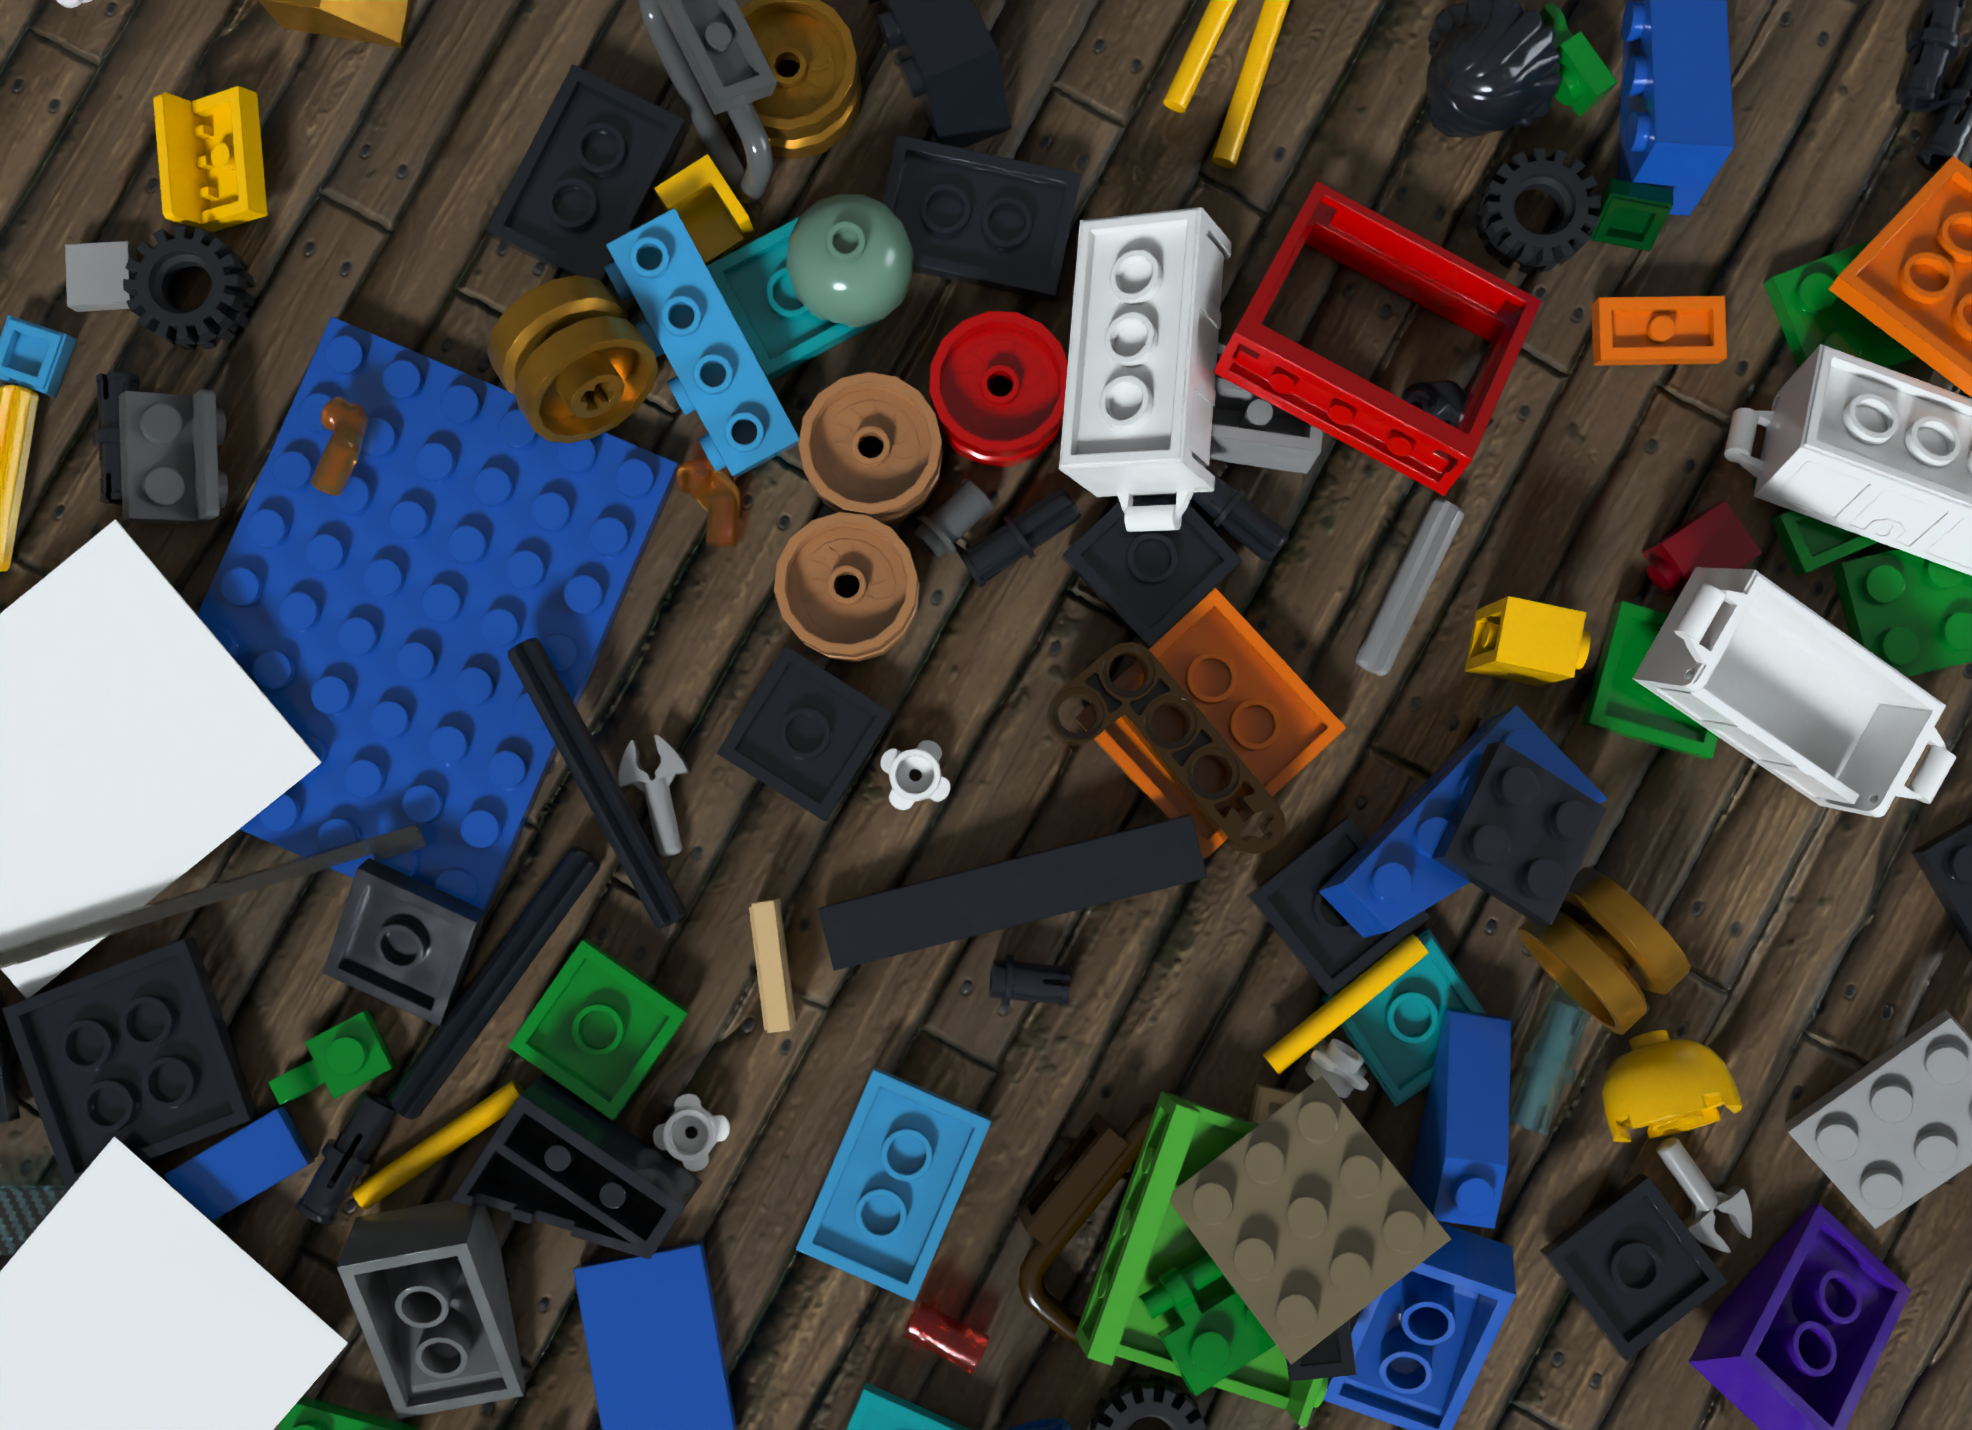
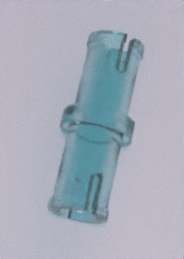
[1509,1000,1591,1136]

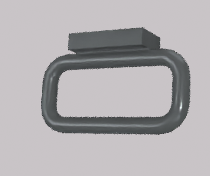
[638,0,777,204]

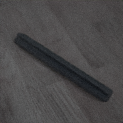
[508,638,686,928]
[388,847,600,1120]

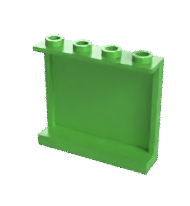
[1075,1091,1350,1427]

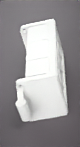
[1059,207,1232,532]
[1724,344,1972,576]
[1632,567,1956,818]

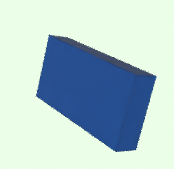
[164,1106,315,1222]

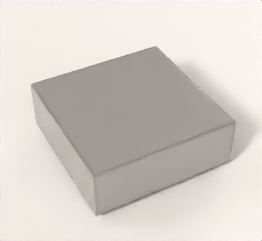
[65,241,137,312]

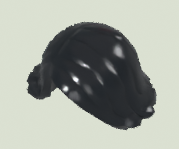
[1426,0,1563,137]

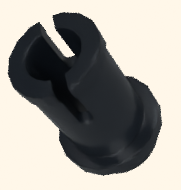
[989,954,1071,1006]

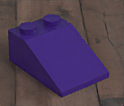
[1688,1203,1912,1430]

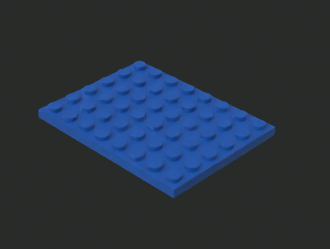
[197,316,681,913]

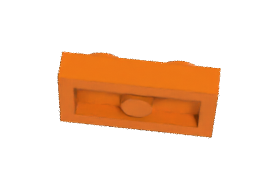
[1591,296,1727,366]

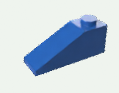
[1409,1008,1511,1229]

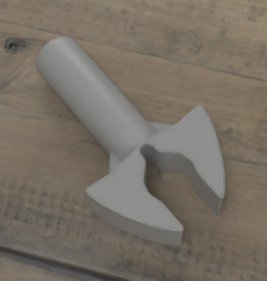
[618,735,690,857]
[1656,1137,1752,1253]

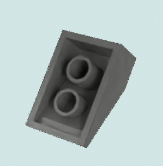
[337,1199,525,1419]

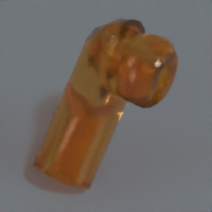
[310,397,369,496]
[676,459,741,547]

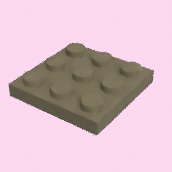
[1170,1076,1451,1365]

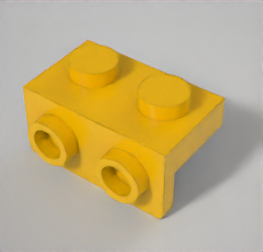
[153,86,268,232]

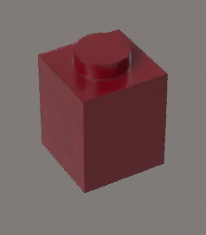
[1642,500,1762,601]

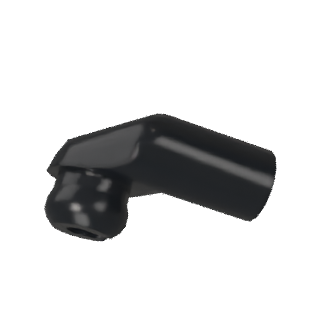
[1401,380,1494,429]

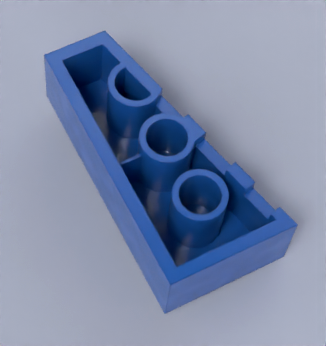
[1617,0,1735,216]
[1319,705,1607,938]

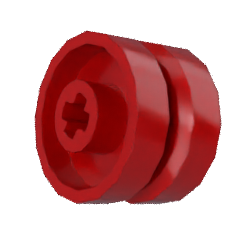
[929,311,1068,467]

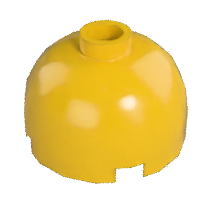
[1602,1030,1743,1143]

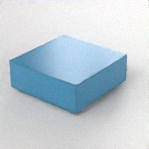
[0,315,77,398]

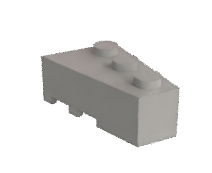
[1210,342,1323,474]

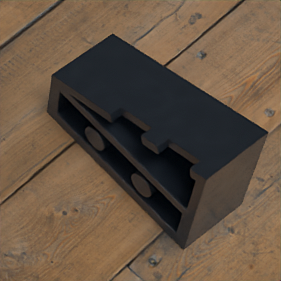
[866,0,1011,148]
[451,1074,703,1259]

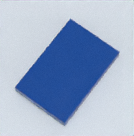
[573,1240,738,1430]

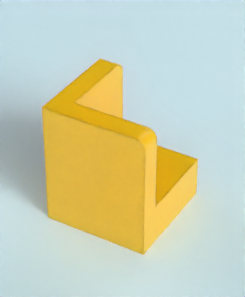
[654,154,756,266]

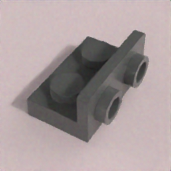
[119,389,228,525]

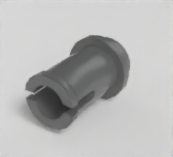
[912,479,994,559]

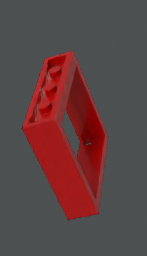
[1213,181,1542,496]

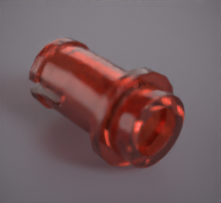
[902,1300,990,1374]

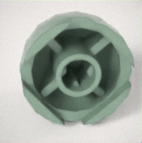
[786,193,914,327]

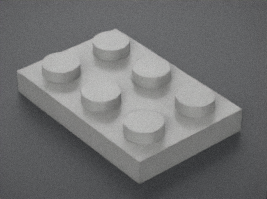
[1785,1009,1972,1229]

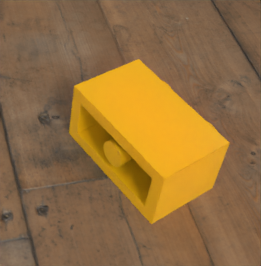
[1464,596,1591,686]

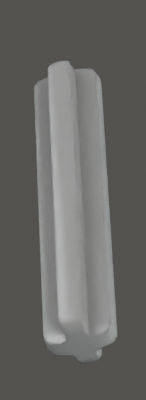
[1356,499,1464,676]

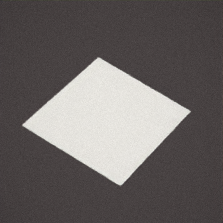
[0,519,322,999]
[0,1136,348,1430]

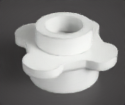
[880,740,950,810]
[1305,1039,1369,1098]
[653,1093,730,1171]

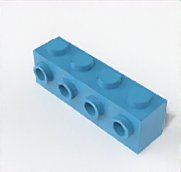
[604,208,799,478]

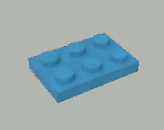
[795,1067,992,1302]

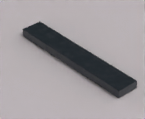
[818,813,1208,971]

